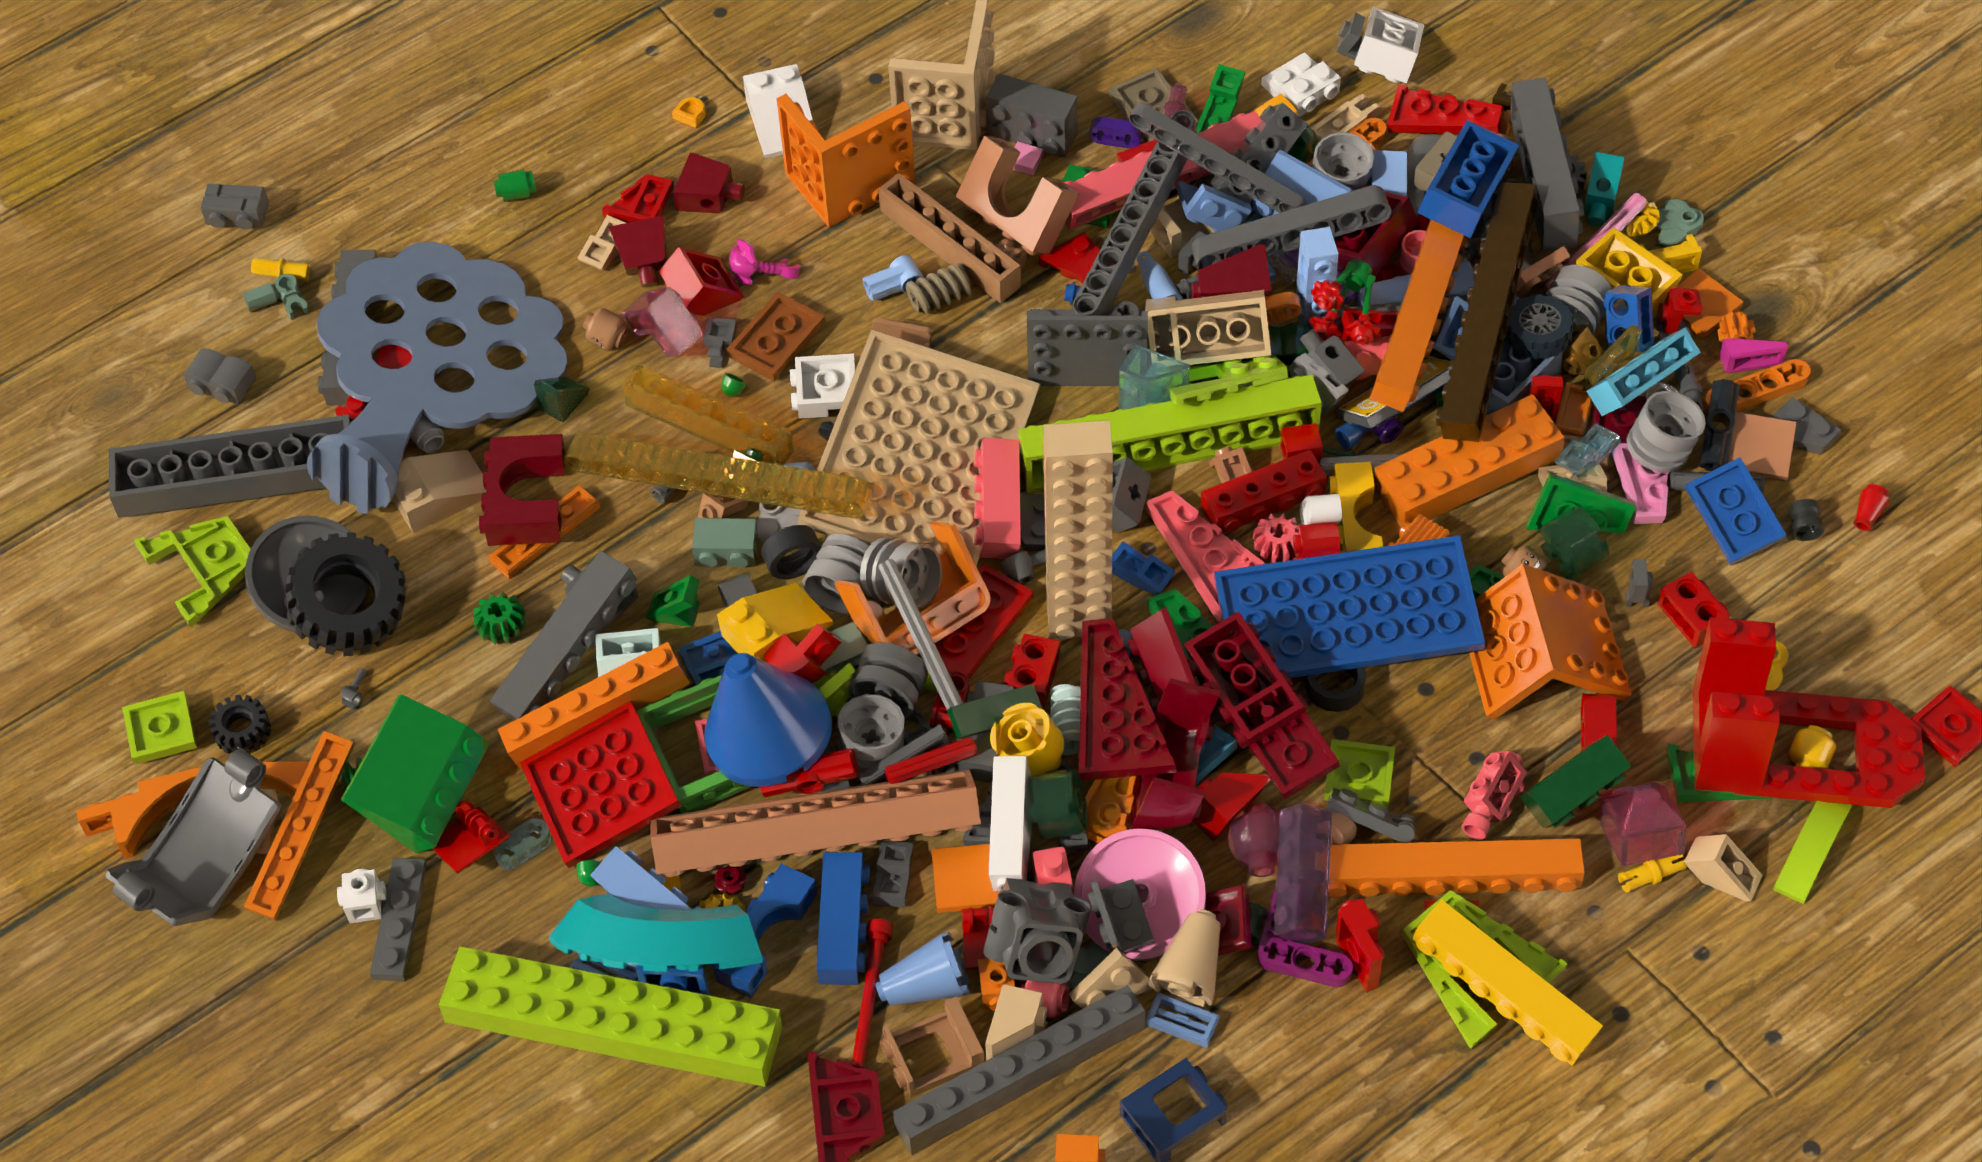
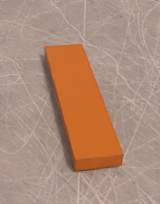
[488,485,601,580]

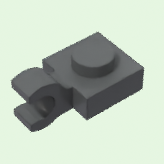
[703,317,737,368]
[1625,559,1653,607]

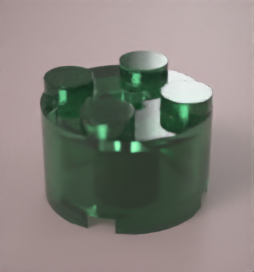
[1540,507,1610,580]
[1028,769,1088,840]

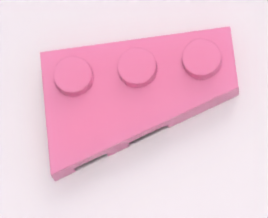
[1611,443,1669,524]

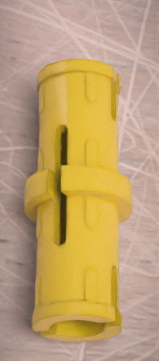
[1618,850,1687,893]

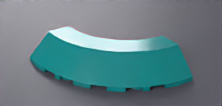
[549,893,762,972]

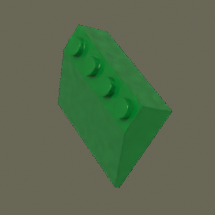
[341,694,490,853]

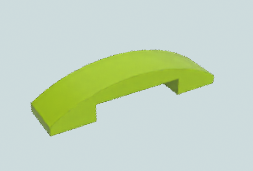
[1773,801,1853,904]

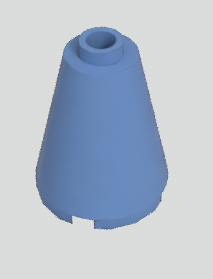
[875,931,972,1006]

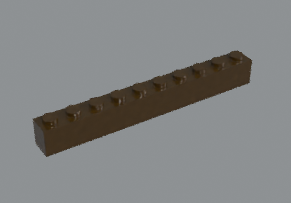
[1436,182,1539,442]

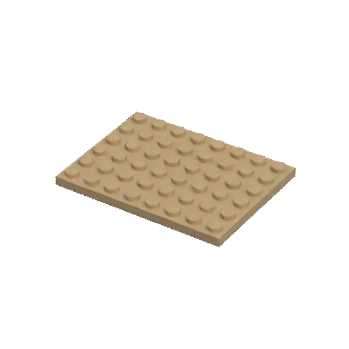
[797,330,1040,567]

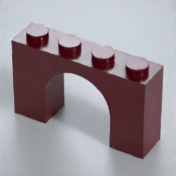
[479,434,566,546]

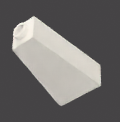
[989,756,1035,892]

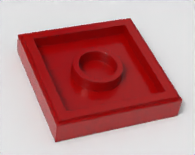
[1911,685,1982,767]

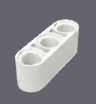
[1300,494,1342,525]

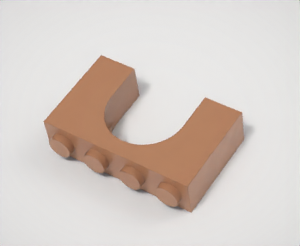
[956,136,1079,255]

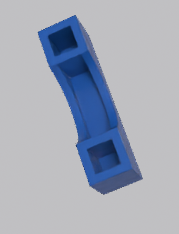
[713,863,817,999]

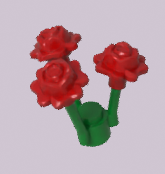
[1309,260,1381,346]

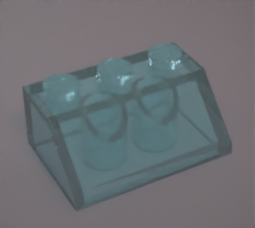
[1119,344,1190,409]

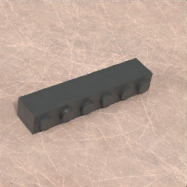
[490,550,637,721]

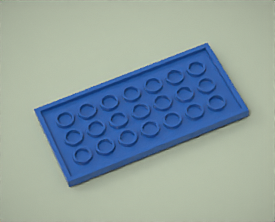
[1214,535,1485,678]

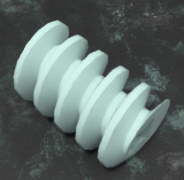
[1050,684,1081,756]

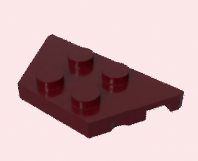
[807,1052,885,1162]

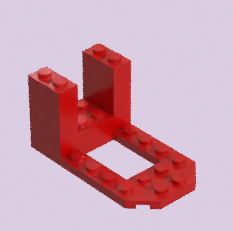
[1692,617,1925,808]

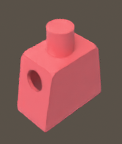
[1031,847,1074,895]

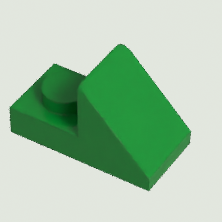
[646,575,700,627]

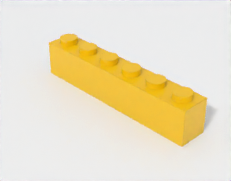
[1412,899,1603,1066]

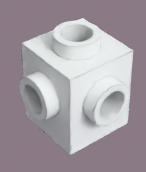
[337,869,387,923]

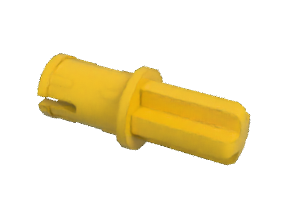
[251,258,310,282]

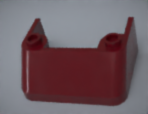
[1130,678,1220,830]

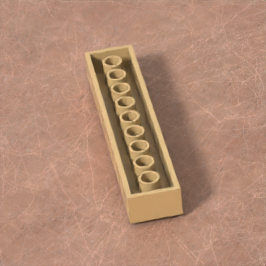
[1043,420,1113,640]

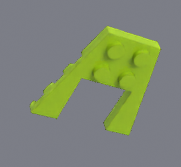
[1152,354,1288,406]
[1402,890,1567,1049]

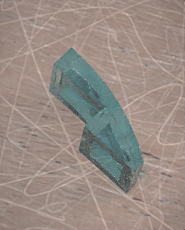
[1555,423,1621,476]

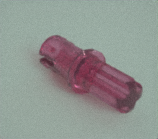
[1164,83,1187,118]

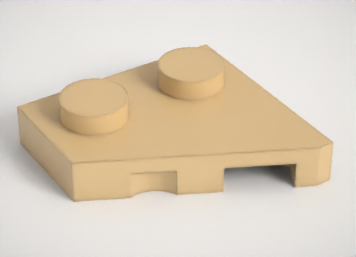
[1069,948,1152,1009]

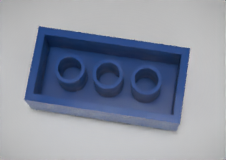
[1417,120,1519,238]

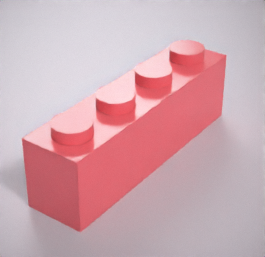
[974,437,1021,559]

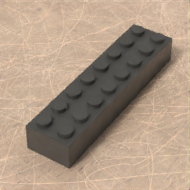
[109,415,351,518]

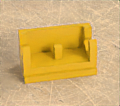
[1639,234,1702,273]

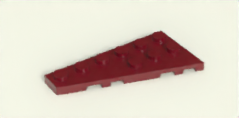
[1079,618,1177,781]

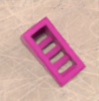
[1720,339,1788,373]

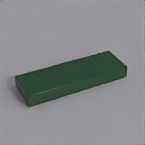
[947,684,1042,740]

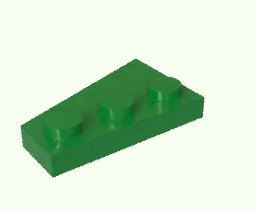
[1666,743,1773,803]

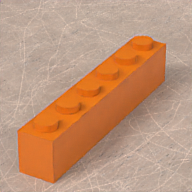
[498,642,690,771]

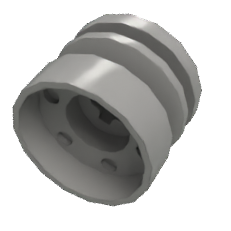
[1312,132,1374,191]
[1544,264,1612,335]
[1627,391,1706,473]
[802,534,869,615]
[860,537,943,609]
[838,694,904,778]

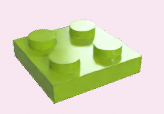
[122,691,197,765]
[1324,739,1395,808]

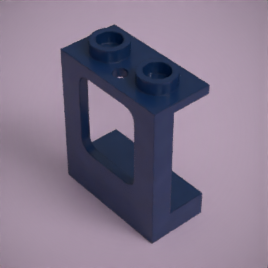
[1120,1058,1228,1162]

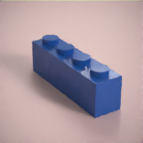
[816,852,870,985]

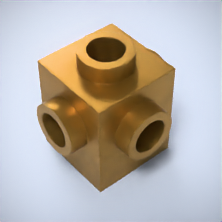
[1562,326,1605,376]

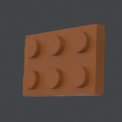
[726,291,825,382]

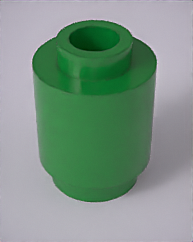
[493,169,537,202]

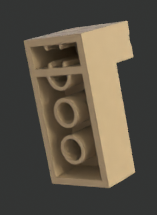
[1145,290,1271,369]

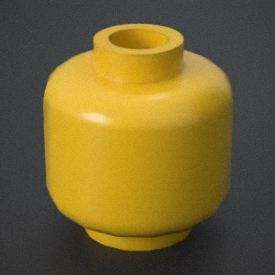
[1788,725,1836,769]

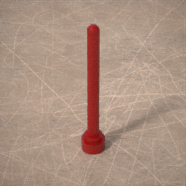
[851,919,894,1068]

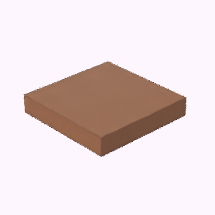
[1727,412,1796,481]

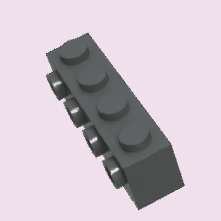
[1211,102,1308,203]

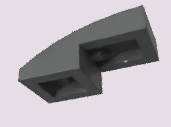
[872,840,913,908]

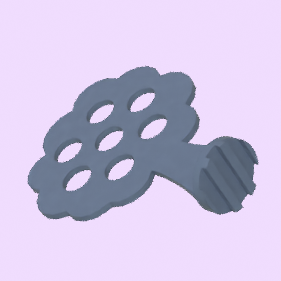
[307,242,567,513]

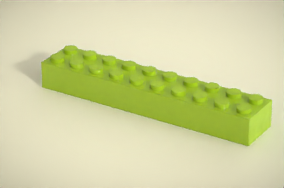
[1018,375,1322,493]
[439,946,783,1087]

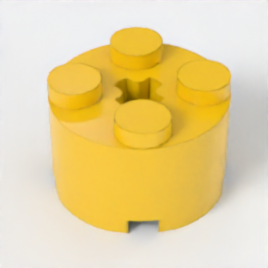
[990,703,1064,777]

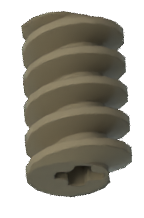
[906,263,972,314]

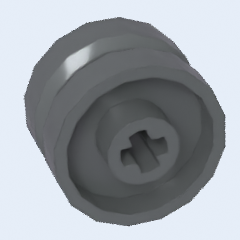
[848,642,928,718]

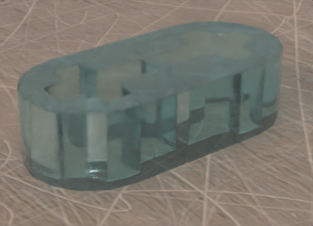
[493,819,551,869]

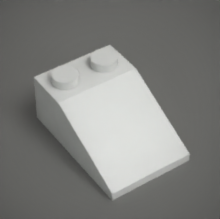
[1354,7,1424,83]
[743,64,813,159]

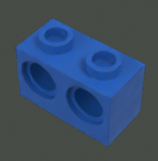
[1604,285,1654,352]

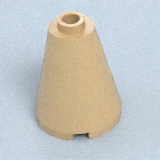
[1149,909,1220,1007]

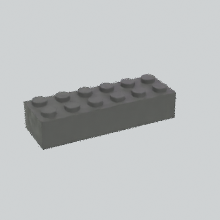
[1510,77,1584,252]

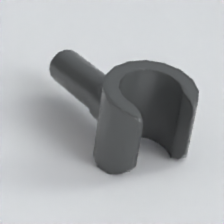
[341,668,367,709]

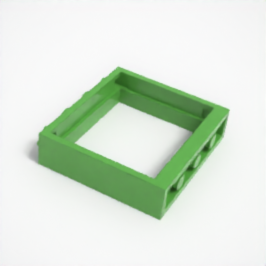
[637,675,752,814]

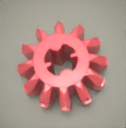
[1253,513,1299,563]

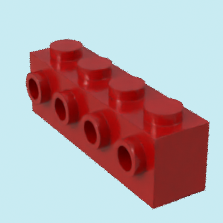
[1201,450,1327,533]

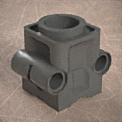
[983,878,1091,983]

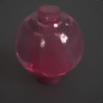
[1228,803,1293,877]

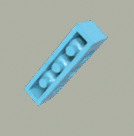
[1587,328,1701,416]

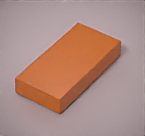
[1555,382,1592,437]

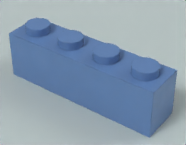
[590,846,701,910]

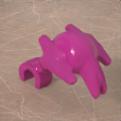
[729,239,801,285]

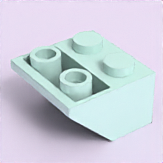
[595,628,665,702]

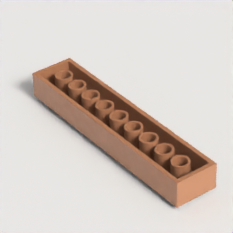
[651,769,981,877]

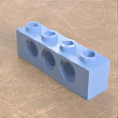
[1296,227,1338,331]

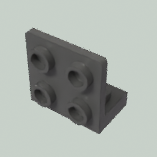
[1087,879,1155,954]

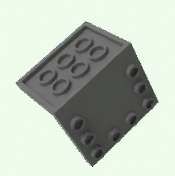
[1027,309,1148,386]

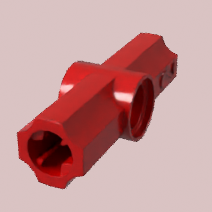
[760,748,858,798]

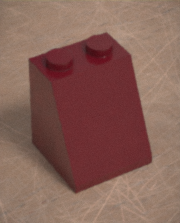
[1191,244,1271,299]

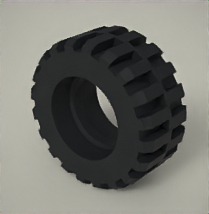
[284,532,406,656]

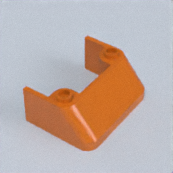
[834,521,990,655]

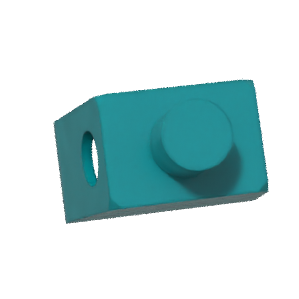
[1584,152,1624,227]

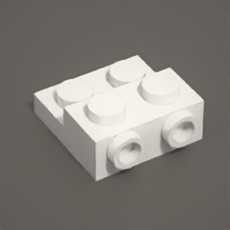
[1261,52,1341,116]
[790,353,855,419]

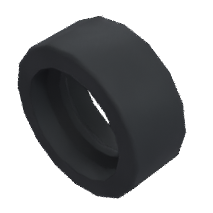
[761,525,822,580]
[1305,667,1366,712]

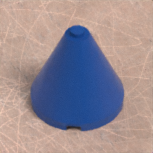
[704,653,832,787]

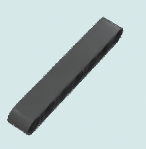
[1191,185,1391,270]

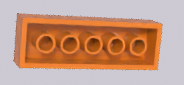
[1374,394,1565,528]

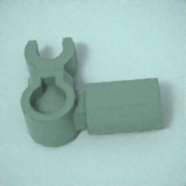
[242,274,309,320]

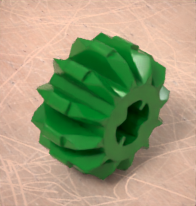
[473,591,526,645]

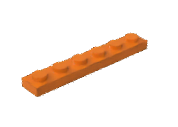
[244,731,355,921]

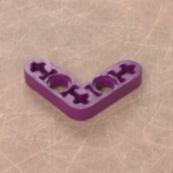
[1258,881,1353,987]

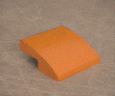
[931,844,999,913]

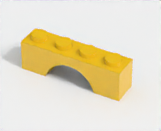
[1328,462,1383,553]

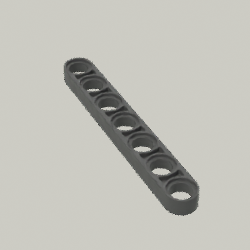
[1128,103,1308,213]

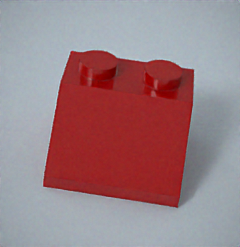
[659,247,744,316]
[1192,773,1271,842]

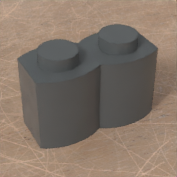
[183,348,256,404]

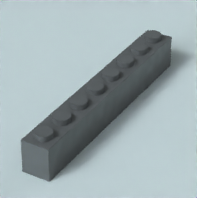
[893,985,1145,1155]

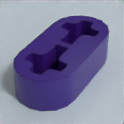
[1088,117,1143,148]

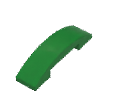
[1196,64,1245,133]

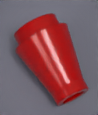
[1853,484,1890,531]

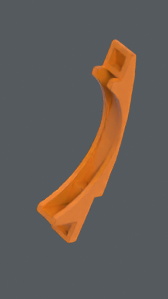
[76,761,342,859]

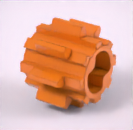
[1717,311,1756,342]

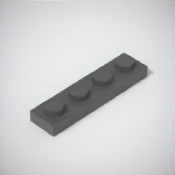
[370,858,427,982]

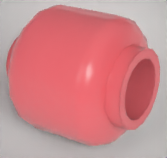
[1020,980,1071,1019]

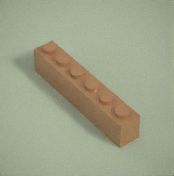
[878,173,1021,303]

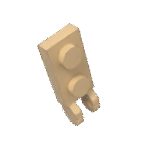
[1312,94,1381,144]

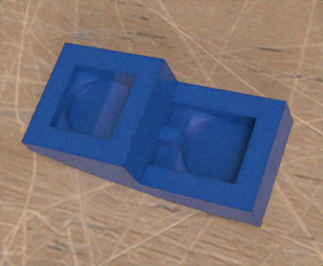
[1112,541,1176,595]

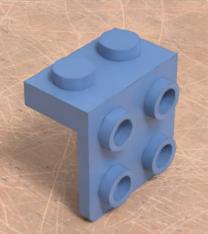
[1175,181,1252,232]

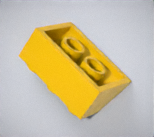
[1576,227,1683,318]

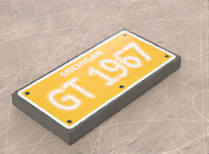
[1335,355,1450,429]

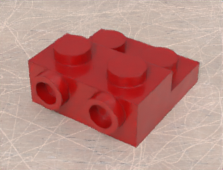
[1335,898,1384,993]

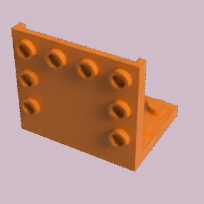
[776,94,916,228]
[1469,564,1632,719]

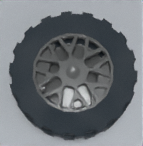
[1506,294,1574,359]

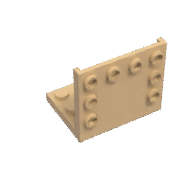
[888,0,995,150]

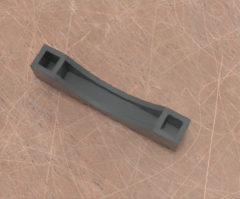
[318,249,378,405]

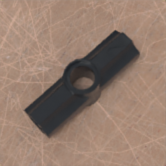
[1699,379,1740,472]

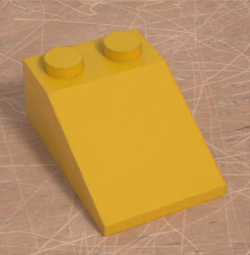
[717,583,833,662]

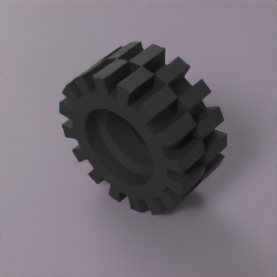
[209,695,271,754]

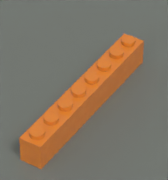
[1369,220,1469,412]
[1316,839,1585,898]

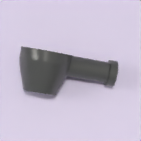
[1001,550,1046,585]

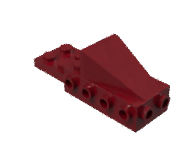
[1184,611,1340,799]

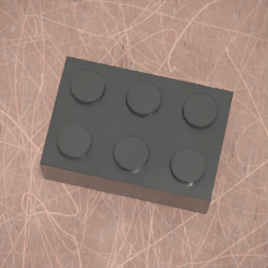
[986,73,1078,157]

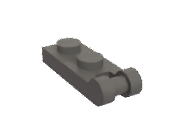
[1326,787,1416,843]

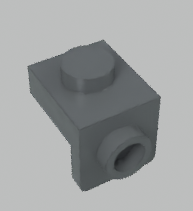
[1336,13,1365,60]

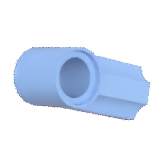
[863,255,924,301]

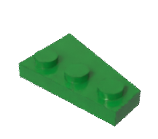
[1526,473,1636,533]
[1146,589,1215,659]

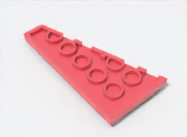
[1145,490,1265,623]

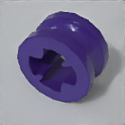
[1373,415,1403,444]

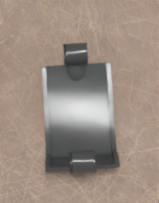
[105,747,281,926]

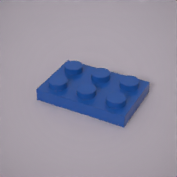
[1685,457,1786,566]

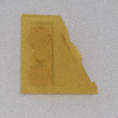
[1582,324,1642,394]

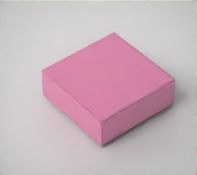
[1013,141,1044,175]

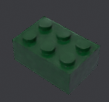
[1520,734,1631,829]

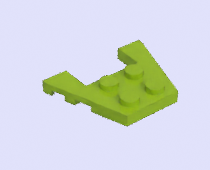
[133,516,250,627]

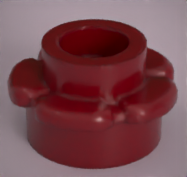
[715,865,747,896]

